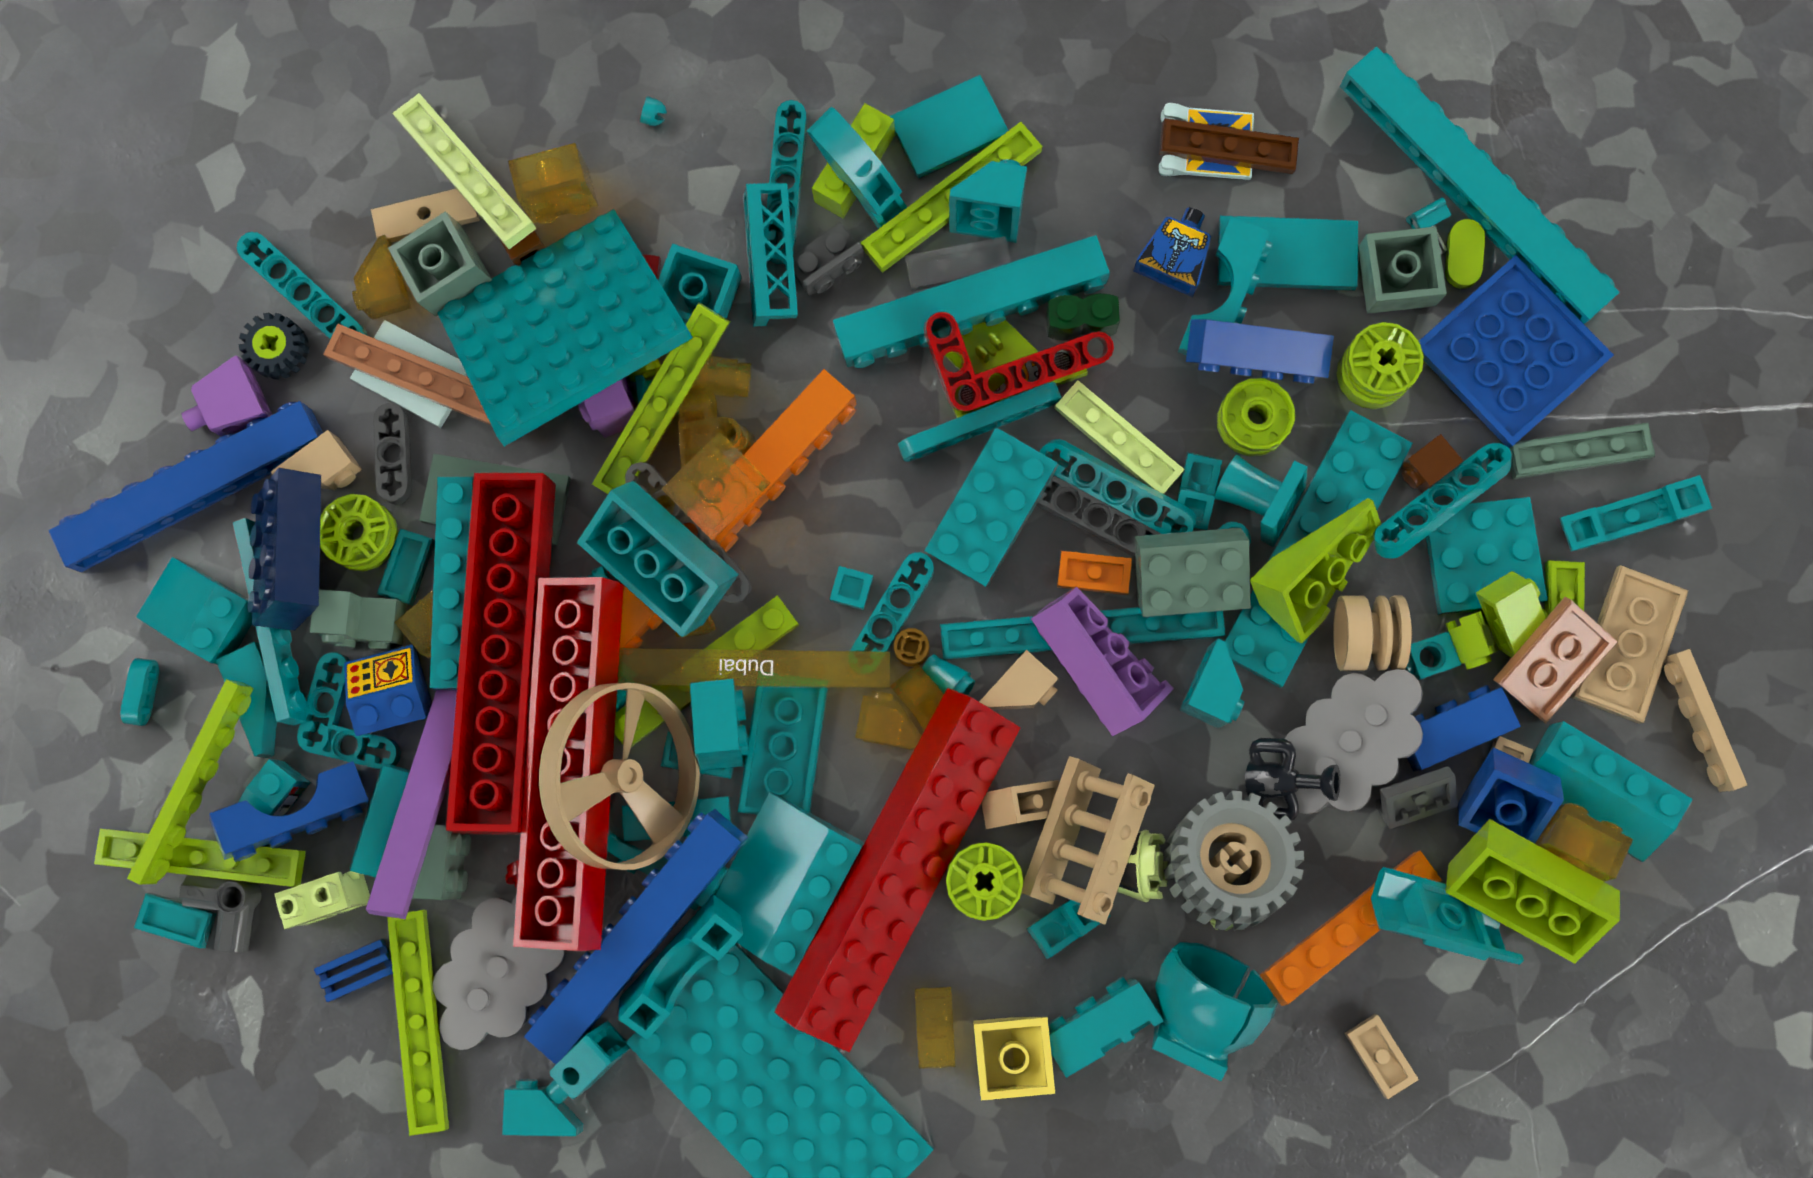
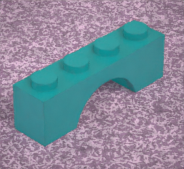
[1178,216,1273,356]
[618,894,743,1040]

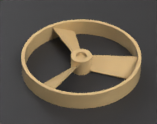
[539,683,700,870]

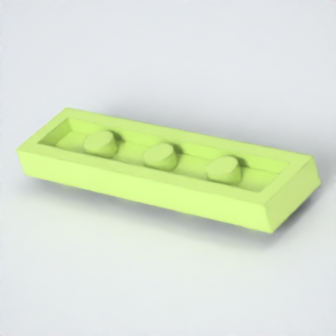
[1054,380,1185,494]

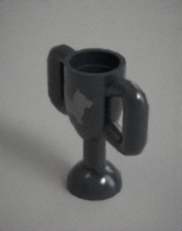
[1245,738,1340,821]

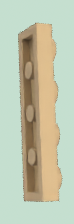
[1664,649,1748,792]

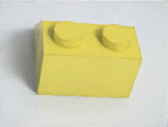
[973,1017,1055,1101]

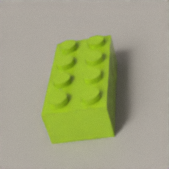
[1445,819,1620,964]

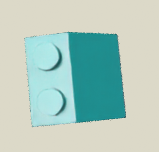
[1179,638,1245,728]

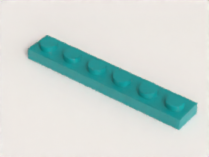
[430,477,474,690]
[233,518,307,726]

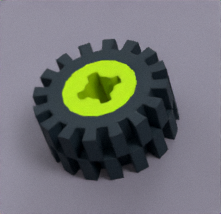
[238,312,309,380]

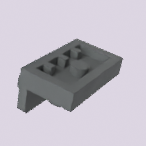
[793,222,865,296]
[1375,766,1458,829]

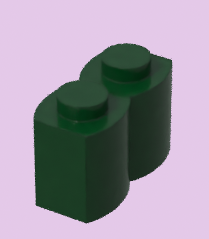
[1046,293,1120,341]

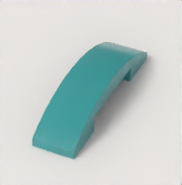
[1559,475,1713,552]

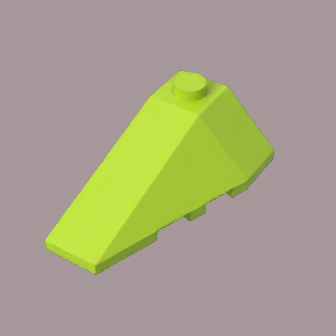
[1250,498,1381,643]

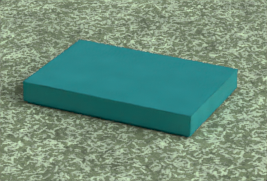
[889,75,1009,179]

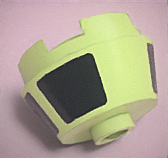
[1117,830,1168,902]

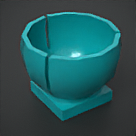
[1152,942,1278,1081]

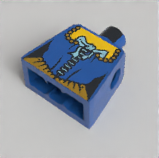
[1133,207,1211,297]

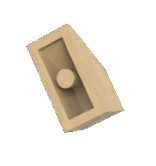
[271,430,362,490]
[979,650,1059,710]
[981,780,1059,829]

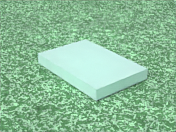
[350,320,468,428]

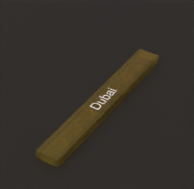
[618,648,890,689]

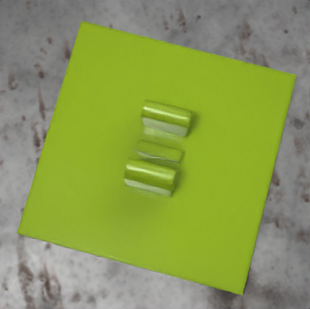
[945,320,1038,393]

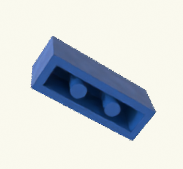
[1407,685,1521,772]

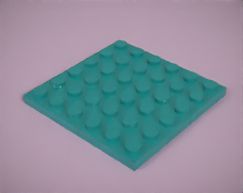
[437,209,693,447]

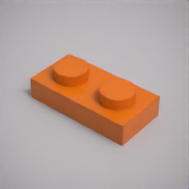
[1057,551,1132,595]

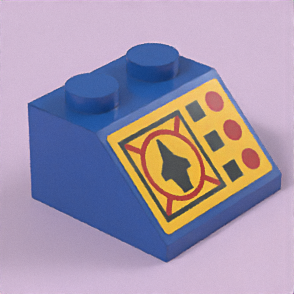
[344,644,432,736]

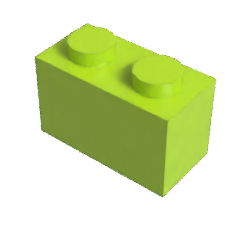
[1476,571,1548,658]

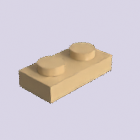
[1344,1014,1419,1099]

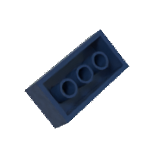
[247,468,321,631]

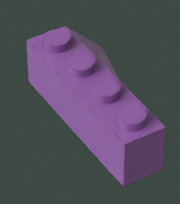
[1031,587,1174,736]

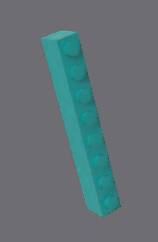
[833,235,1110,368]

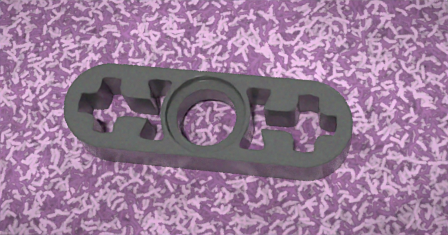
[373,403,412,504]

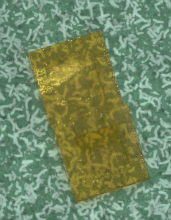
[915,987,956,1069]

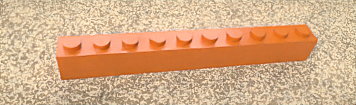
[619,369,857,658]

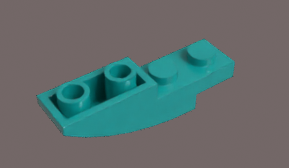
[807,107,907,229]

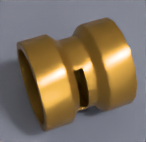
[894,628,929,667]

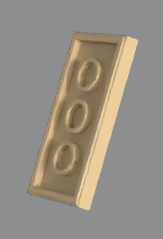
[1571,565,1688,724]

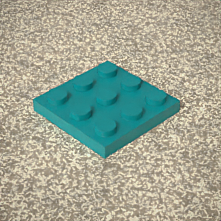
[1422,497,1548,615]

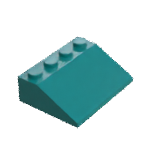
[715,792,865,977]

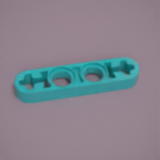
[848,552,934,676]

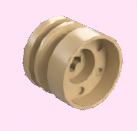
[1333,595,1412,671]

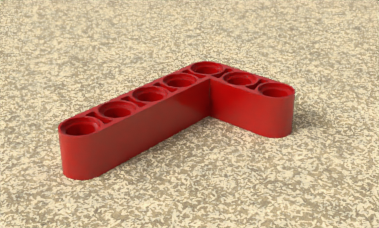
[924,312,1114,411]

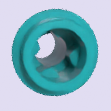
[922,654,976,696]

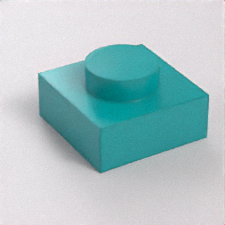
[830,566,874,610]

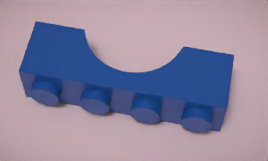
[209,761,369,862]

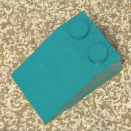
[136,557,252,664]

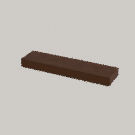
[1159,118,1299,174]

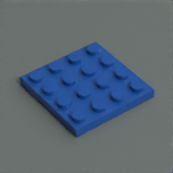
[1419,255,1614,449]

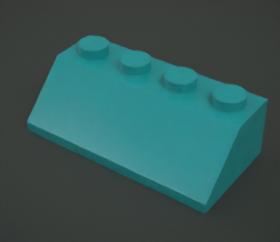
[1529,721,1693,862]

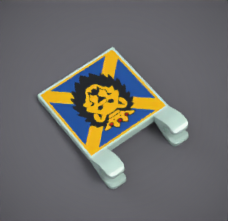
[1159,103,1254,180]

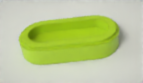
[1445,219,1485,289]

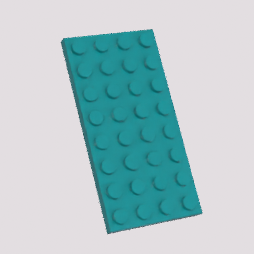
[625,943,934,1178]

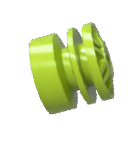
[1337,322,1424,409]
[946,842,1023,921]

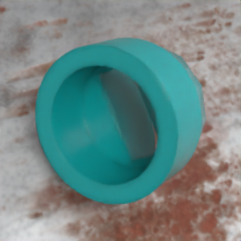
[640,96,667,126]

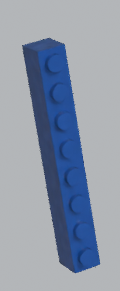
[48,401,323,572]
[524,809,748,1065]

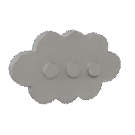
[1283,669,1423,815]
[433,895,567,1050]

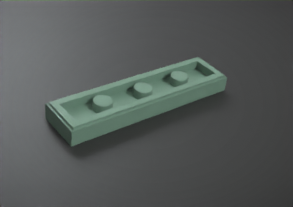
[1510,423,1655,479]

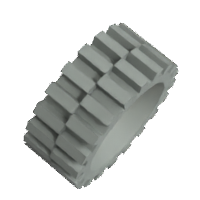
[1163,791,1304,931]

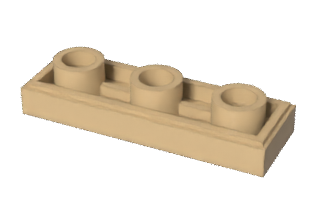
[371,189,480,245]

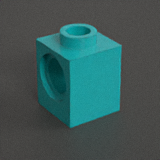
[1405,631,1461,680]

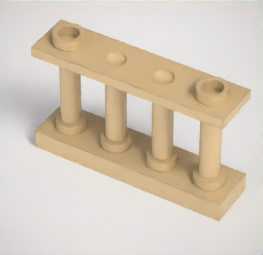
[1021,756,1155,925]

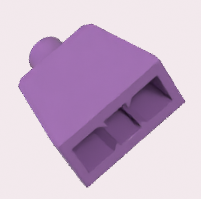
[181,355,273,437]

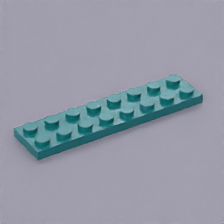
[1225,410,1413,688]

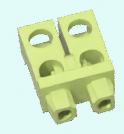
[275,871,370,929]

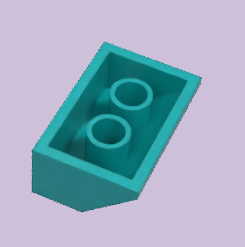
[949,159,1027,243]

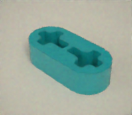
[120,658,159,726]

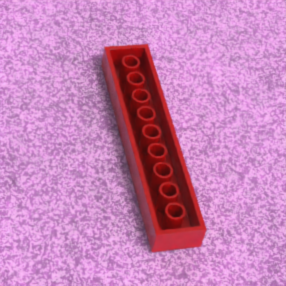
[446,473,556,835]
[513,577,624,951]
[774,688,1021,1053]

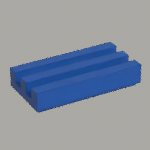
[314,939,393,1002]

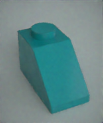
[502,1079,583,1136]

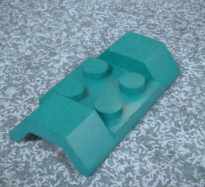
[1371,867,1524,965]

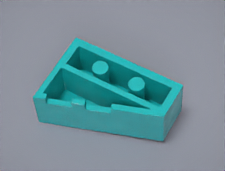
[1048,976,1163,1078]

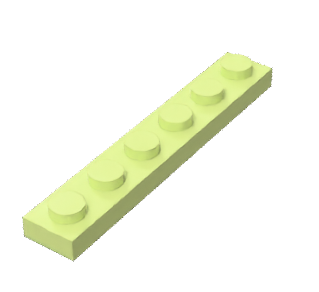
[392,93,536,249]

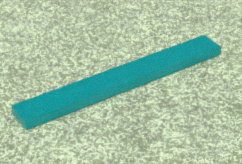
[940,607,1226,660]

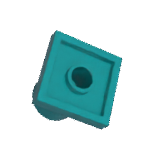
[1215,455,1308,547]

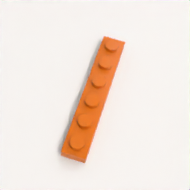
[1260,850,1442,1006]

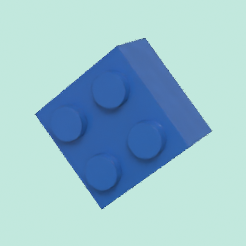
[1458,747,1564,844]

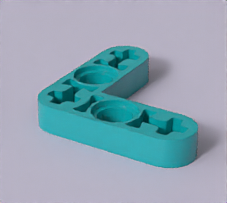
[297,652,401,769]

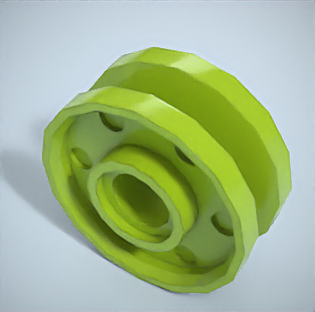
[1217,378,1295,456]
[320,494,399,571]

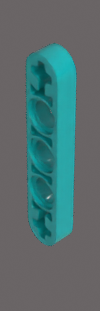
[764,100,808,264]
[237,232,368,339]
[898,382,1062,462]
[1040,439,1197,534]
[1374,443,1512,559]

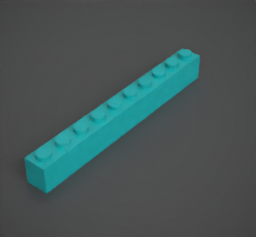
[1340,46,1620,324]

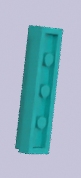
[743,183,798,327]

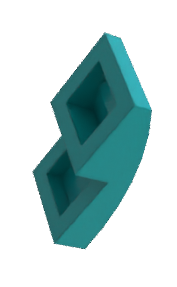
[1173,452,1223,530]
[1026,899,1111,959]

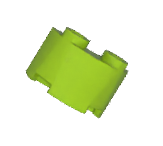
[1445,611,1498,670]

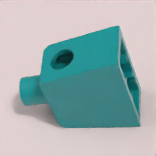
[545,1020,631,1104]

